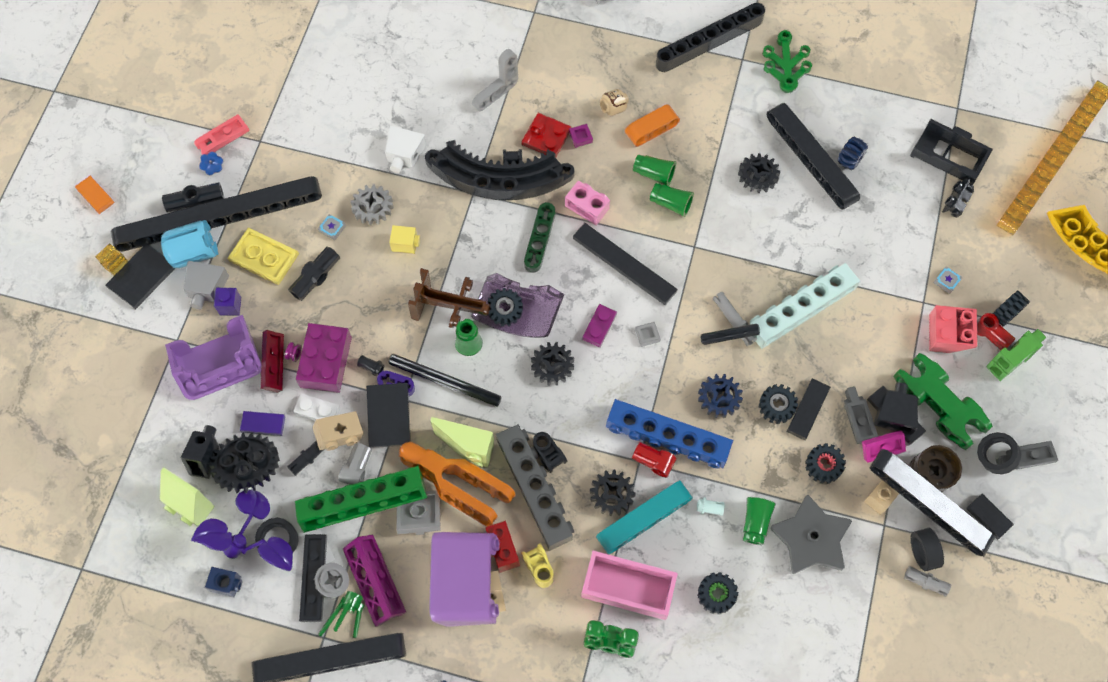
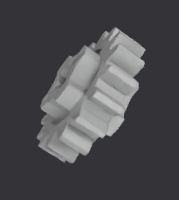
[351,184,394,225]

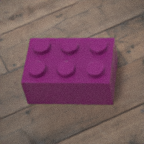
[295,323,352,393]

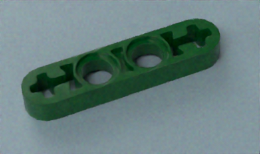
[524,202,555,273]

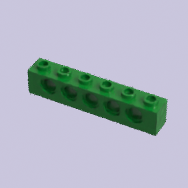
[295,466,427,533]

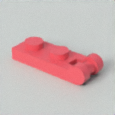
[194,114,250,155]

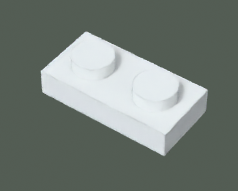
[293,393,340,421]

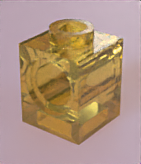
[95,243,128,276]

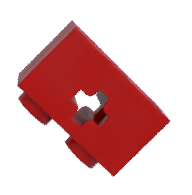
[485,520,520,573]

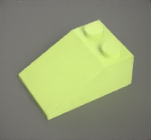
[430,417,495,468]
[160,467,215,527]

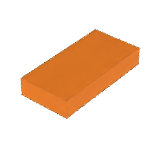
[75,175,115,214]

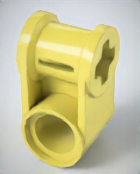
[521,543,554,588]

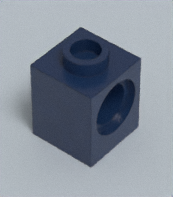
[204,566,242,598]

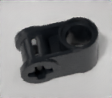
[533,432,568,473]

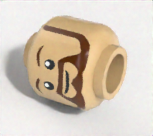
[600,89,629,116]

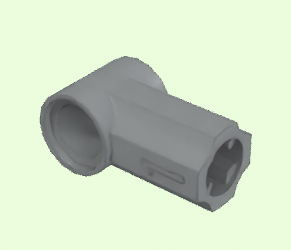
[338,443,372,485]

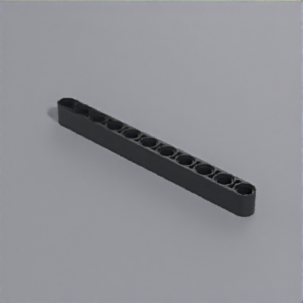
[110,176,322,252]

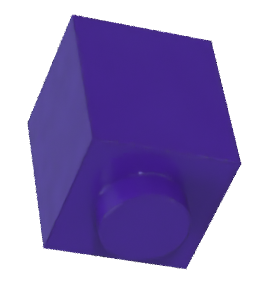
[214,288,242,316]

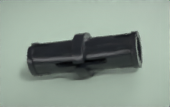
[287,441,325,476]

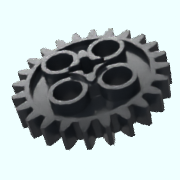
[209,432,280,494]

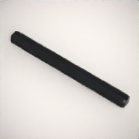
[388,354,502,407]

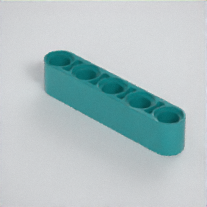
[596,480,693,555]

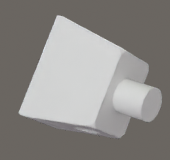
[385,126,426,173]

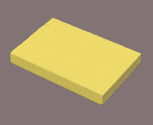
[227,227,299,285]

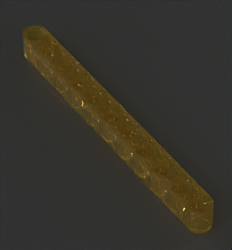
[996,80,1108,236]

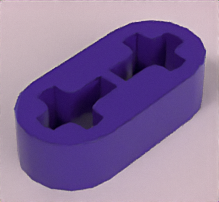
[377,371,415,397]

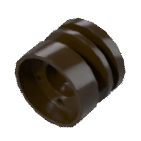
[909,445,962,492]

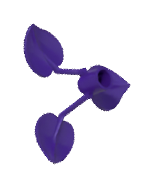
[191,489,293,572]

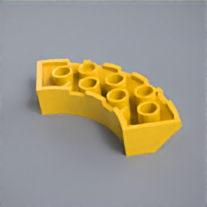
[1047,205,1108,274]

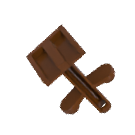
[408,268,490,328]

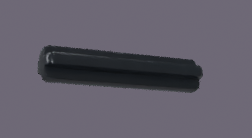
[701,324,760,345]

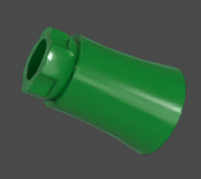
[633,154,676,186]
[650,183,694,217]
[455,319,483,356]
[743,497,776,545]

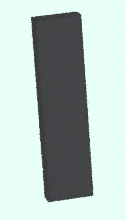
[299,534,327,622]

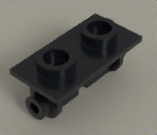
[942,178,974,218]

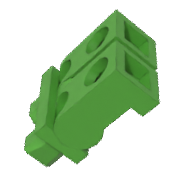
[986,329,1046,381]

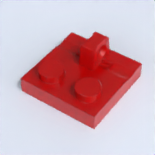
[521,112,572,158]

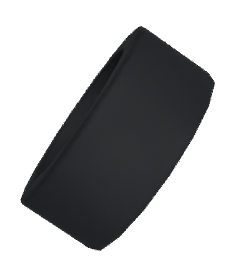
[977,432,1021,475]
[255,517,299,552]
[910,528,944,571]

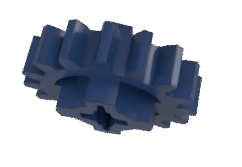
[698,374,743,418]

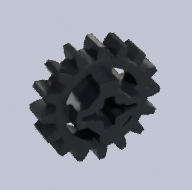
[738,153,780,194]
[531,342,574,386]
[590,469,636,516]

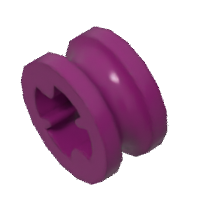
[285,342,302,362]

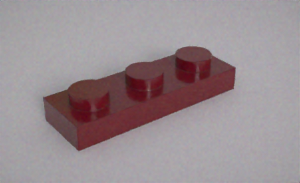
[261,330,284,393]

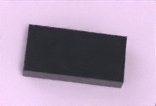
[966,493,1014,540]

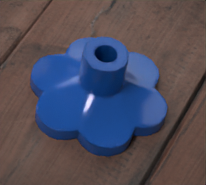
[199,152,223,175]

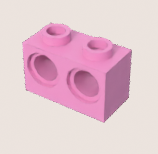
[565,181,610,226]

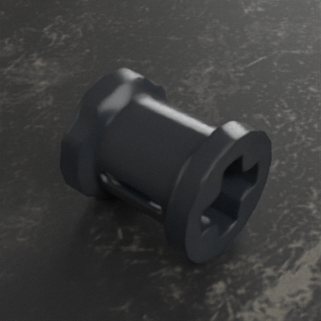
[503,149,522,164]

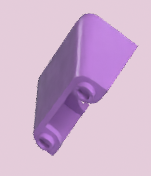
[165,315,261,400]
[430,532,500,627]

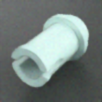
[697,497,725,516]

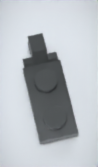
[844,386,878,444]
[996,441,1059,470]

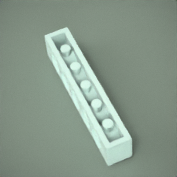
[750,263,860,349]

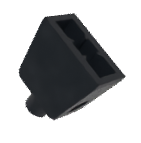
[874,382,918,434]
[180,425,219,479]

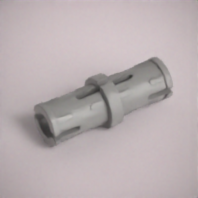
[904,566,951,597]

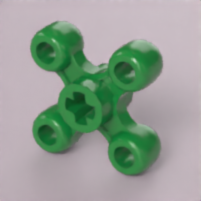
[584,620,639,658]

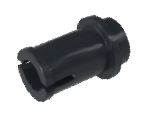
[357,355,385,376]

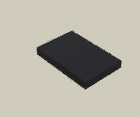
[105,243,175,310]
[366,383,411,448]

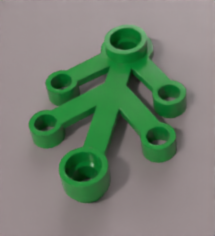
[762,30,812,93]

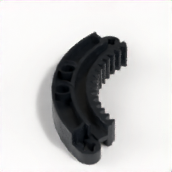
[425,140,575,200]

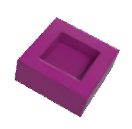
[569,124,593,148]

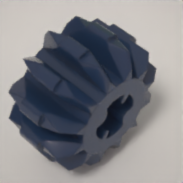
[838,136,868,170]

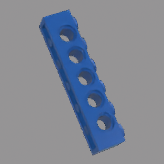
[606,399,733,469]

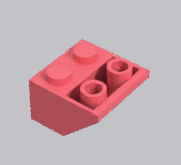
[929,305,977,353]

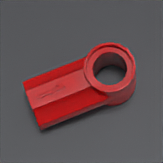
[977,313,1016,350]
[632,442,677,478]

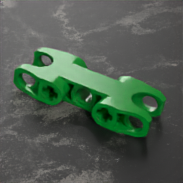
[893,353,993,450]

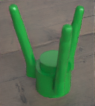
[318,591,365,638]

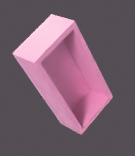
[581,551,678,620]

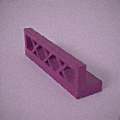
[343,534,406,627]

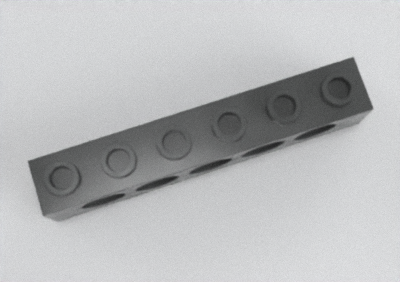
[496,424,575,551]

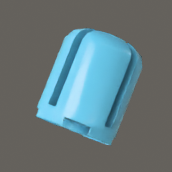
[161,220,218,268]

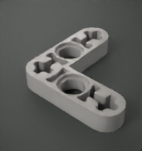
[472,49,518,111]

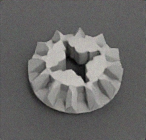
[314,563,349,598]

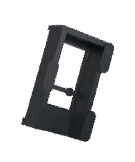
[910,119,993,185]

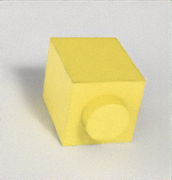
[389,225,420,254]

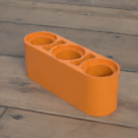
[625,104,680,147]

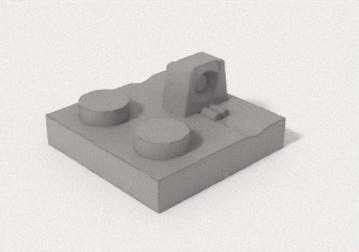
[397,490,441,535]

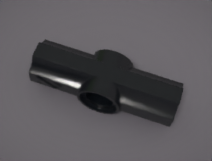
[162,182,224,212]
[288,246,340,301]

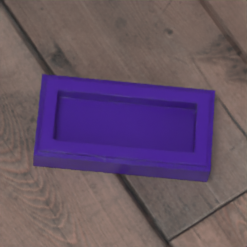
[240,411,286,436]

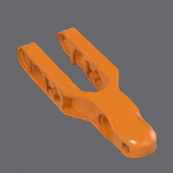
[399,442,515,526]

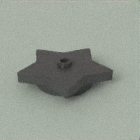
[770,495,852,574]

